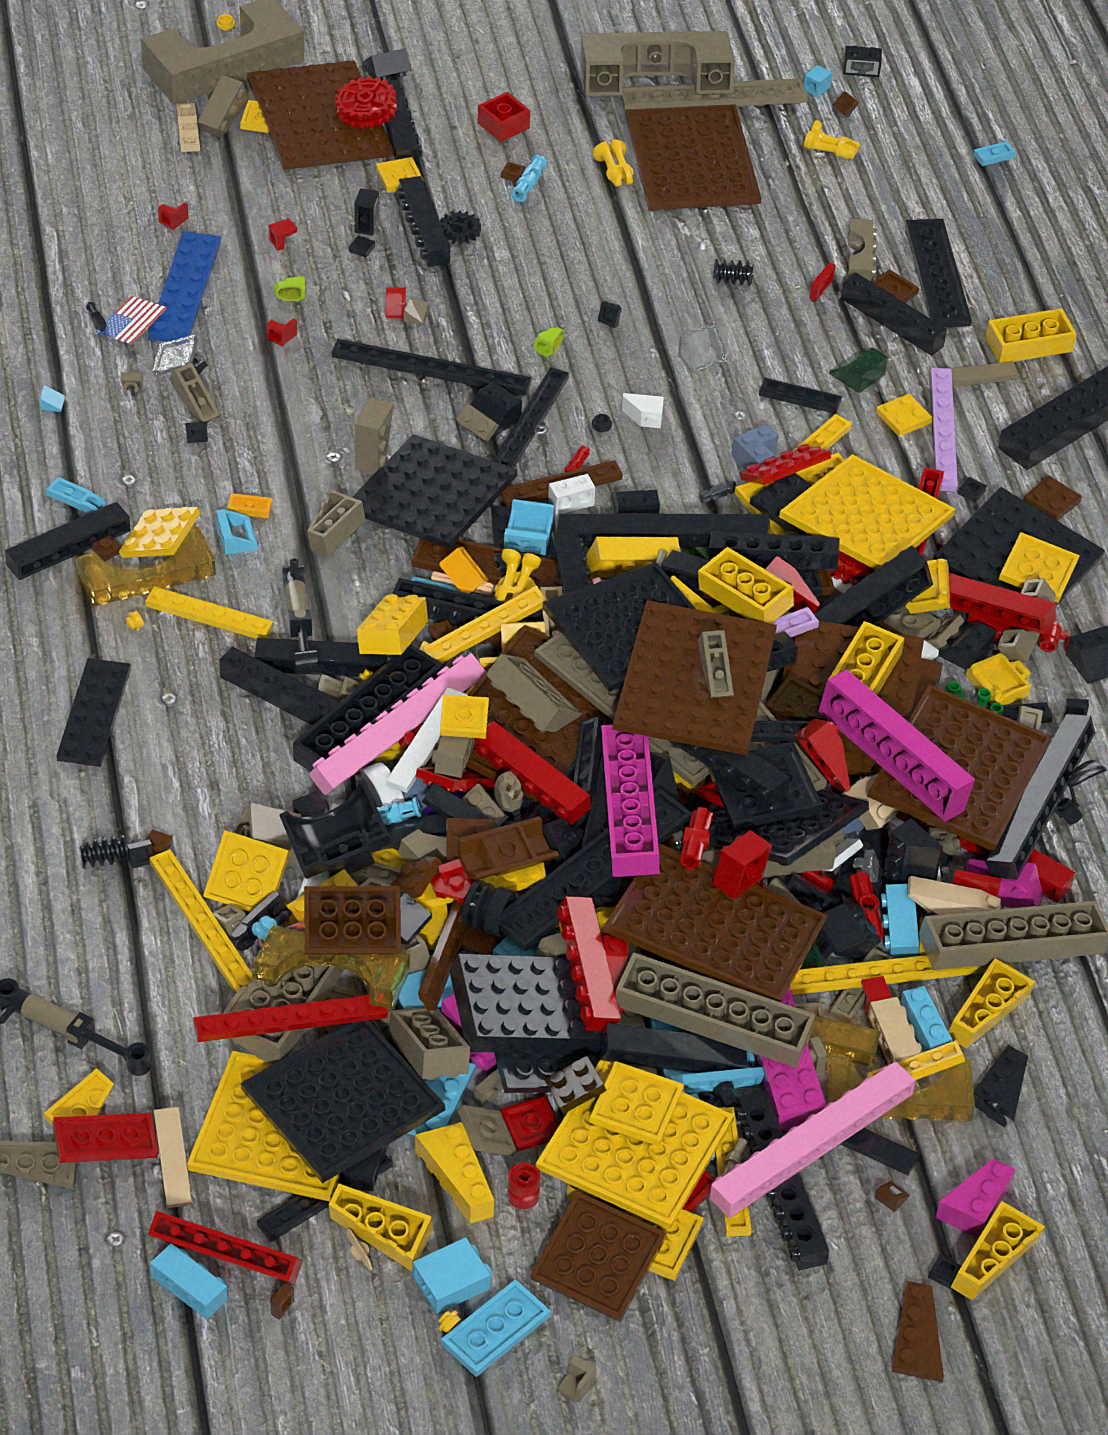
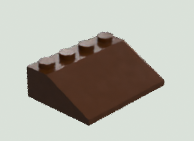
[304,886,401,955]

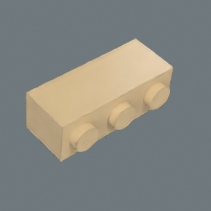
[868,997,923,1065]

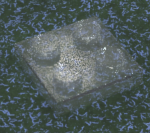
[152,335,199,377]

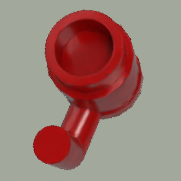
[1038,621,1073,652]

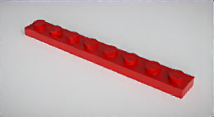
[193,993,388,1042]

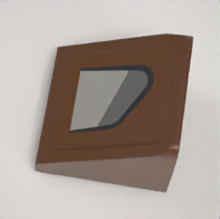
[875,1181,910,1212]

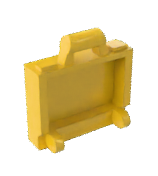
[905,559,950,614]
[966,653,1032,706]

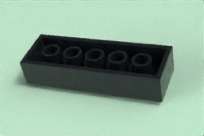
[814,545,934,627]

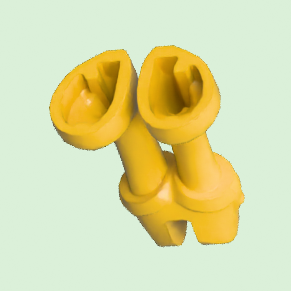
[804,120,860,159]
[592,139,634,187]
[495,549,541,602]

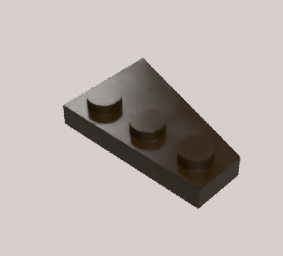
[765,674,830,723]

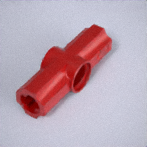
[680,807,713,870]
[848,872,884,940]

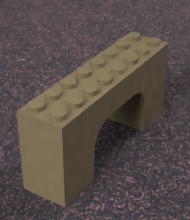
[141,0,304,105]
[581,31,735,96]

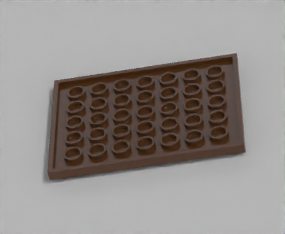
[247,60,393,170]
[625,104,762,211]
[612,600,777,755]
[775,620,924,777]
[436,625,609,804]
[867,685,1052,851]
[603,843,828,1003]

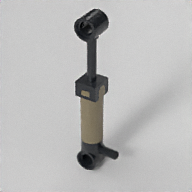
[282,558,318,673]
[0,978,151,1076]

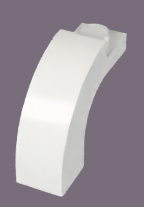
[355,762,411,825]

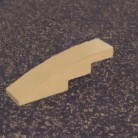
[176,103,200,152]
[154,1107,192,1208]

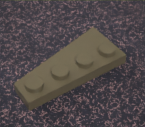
[0,1141,77,1190]

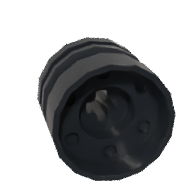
[461,879,518,938]

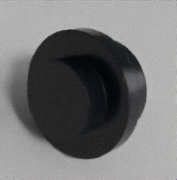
[592,414,612,432]

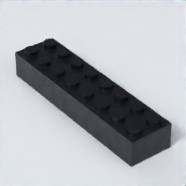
[998,366,1108,470]
[293,644,443,772]

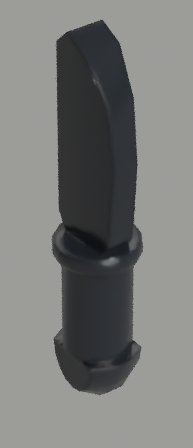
[86,302,107,332]

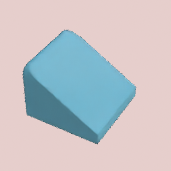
[40,386,65,412]

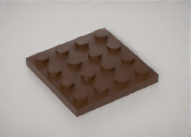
[530,1191,667,1323]

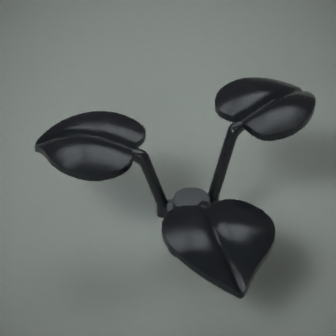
[1054,760,1107,825]

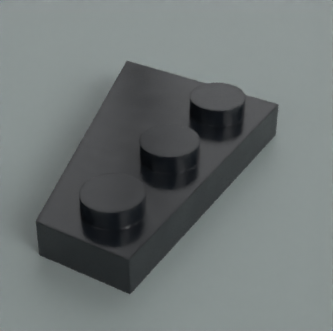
[972,1045,1029,1121]

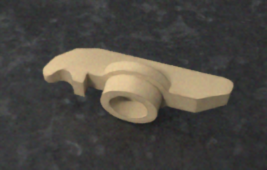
[346,1228,372,1271]

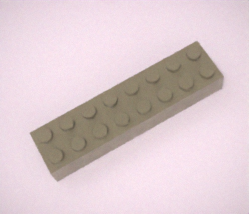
[918,901,1108,970]
[616,952,815,1068]

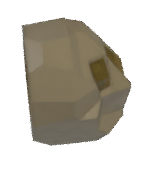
[494,771,523,812]

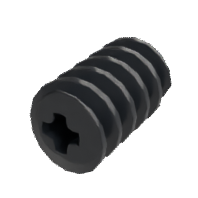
[713,259,754,286]
[80,834,129,869]

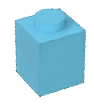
[804,65,832,97]

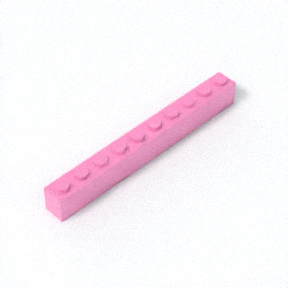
[308,653,486,795]
[710,1062,916,1218]

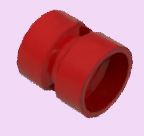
[507,1163,540,1209]

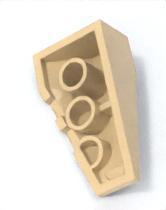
[842,773,899,830]
[908,876,1000,915]

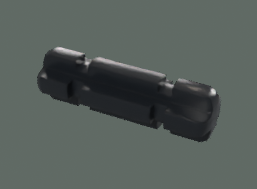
[699,481,738,503]

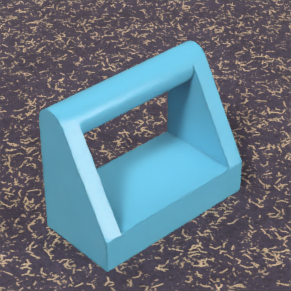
[216,509,258,555]

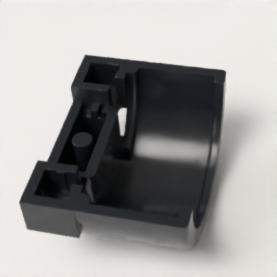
[279,779,392,879]

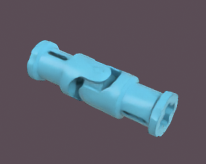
[511,155,547,202]
[377,797,422,826]

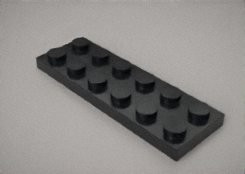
[56,658,131,767]

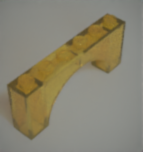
[76,526,216,607]
[255,925,410,1009]
[825,1054,975,1121]

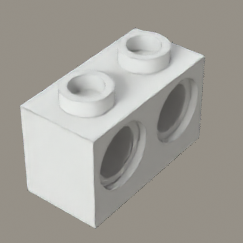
[548,474,595,515]

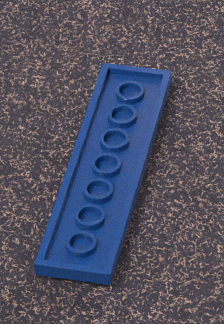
[148,231,221,344]

